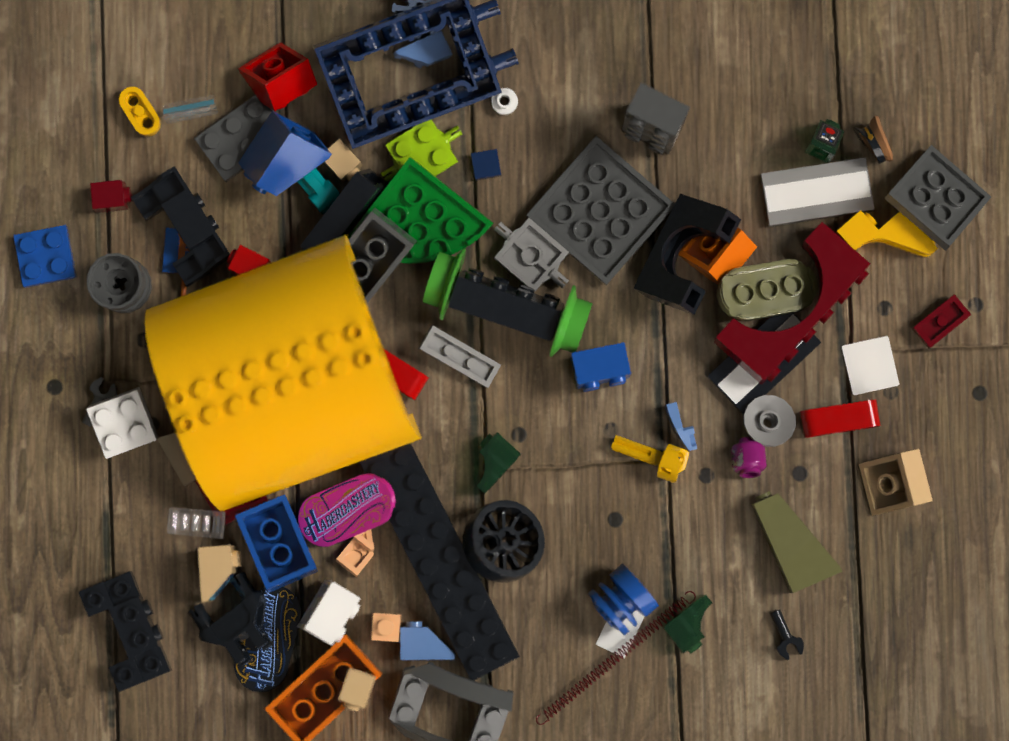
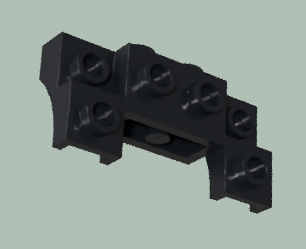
[131,166,230,287]
[78,571,172,692]

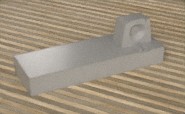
[418,325,501,388]

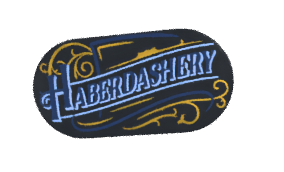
[234,587,302,692]

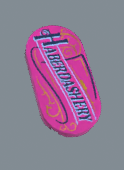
[298,473,396,547]

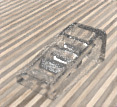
[167,507,225,539]

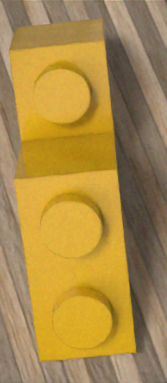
[836,210,938,257]

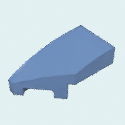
[394,31,452,68]
[665,402,697,451]

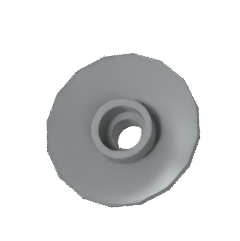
[744,395,796,447]

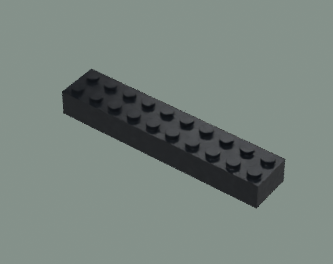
[359,443,520,680]

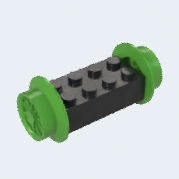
[423,248,592,357]

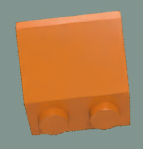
[678,228,757,284]

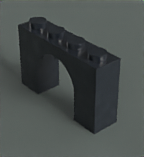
[634,194,741,315]

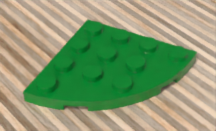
[347,156,494,264]

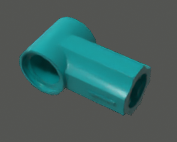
[297,168,340,214]

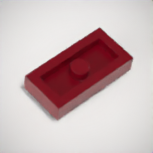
[912,294,971,349]

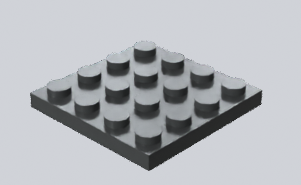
[526,136,675,285]

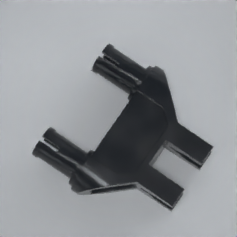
[188,572,274,666]

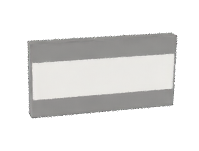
[760,158,874,227]

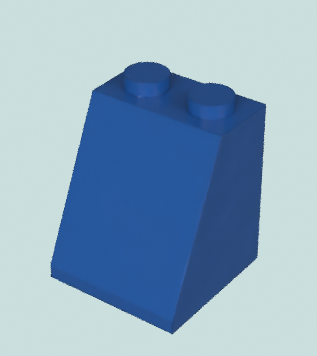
[238,110,332,196]

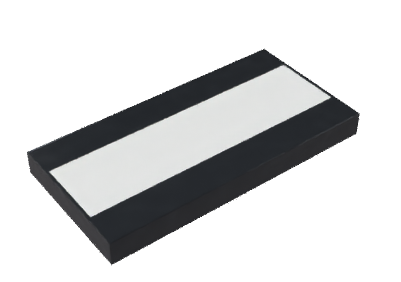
[707,313,821,416]

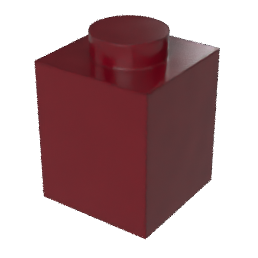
[90,180,132,213]

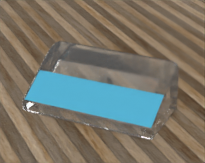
[162,95,218,124]

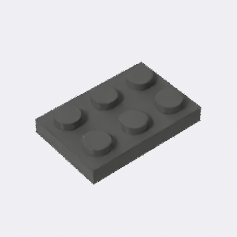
[194,95,272,182]

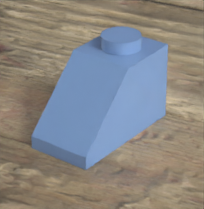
[400,621,455,660]

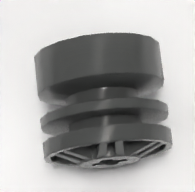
[87,253,152,313]

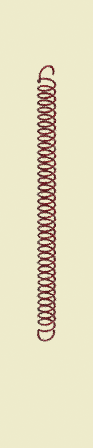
[536,591,696,725]

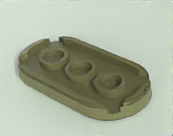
[717,259,818,321]

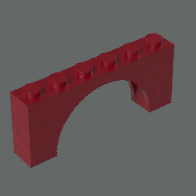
[714,222,871,385]

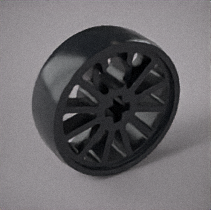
[463,500,545,583]

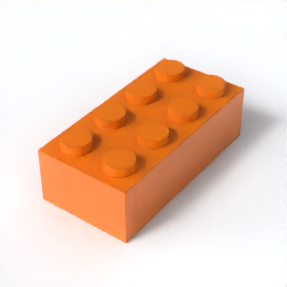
[265,634,383,741]

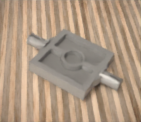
[494,218,570,293]

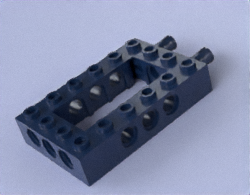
[313,0,519,149]

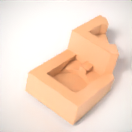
[336,529,374,577]

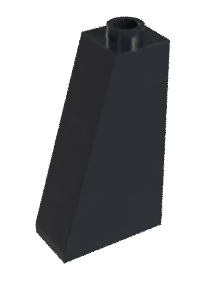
[300,168,388,250]

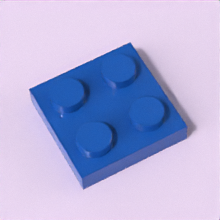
[13,225,77,288]

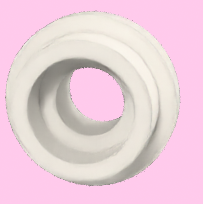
[492,88,518,115]

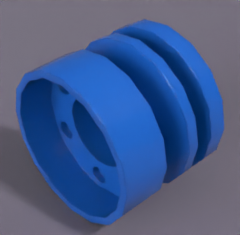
[588,563,659,636]

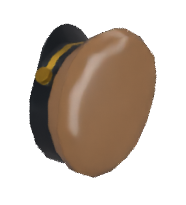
[853,116,894,164]

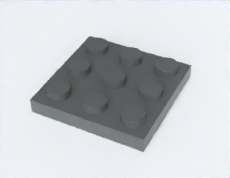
[884,145,992,251]

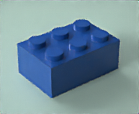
[235,494,318,593]

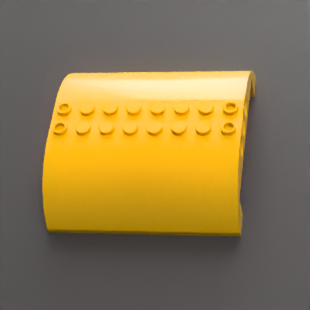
[145,235,422,512]

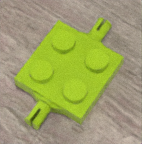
[381,119,463,182]

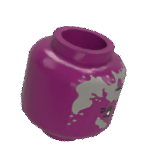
[731,437,767,478]

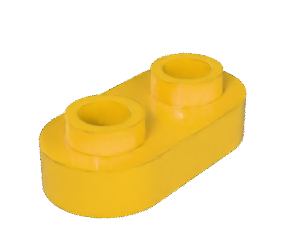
[119,87,161,137]

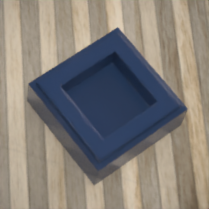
[471,149,501,181]

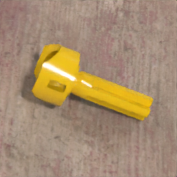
[611,435,689,483]

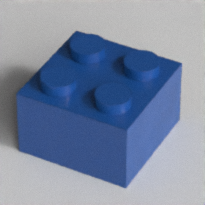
[570,342,631,392]

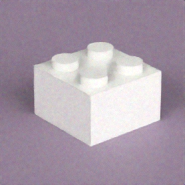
[87,387,159,459]
[297,580,360,645]

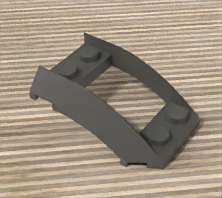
[387,661,513,741]

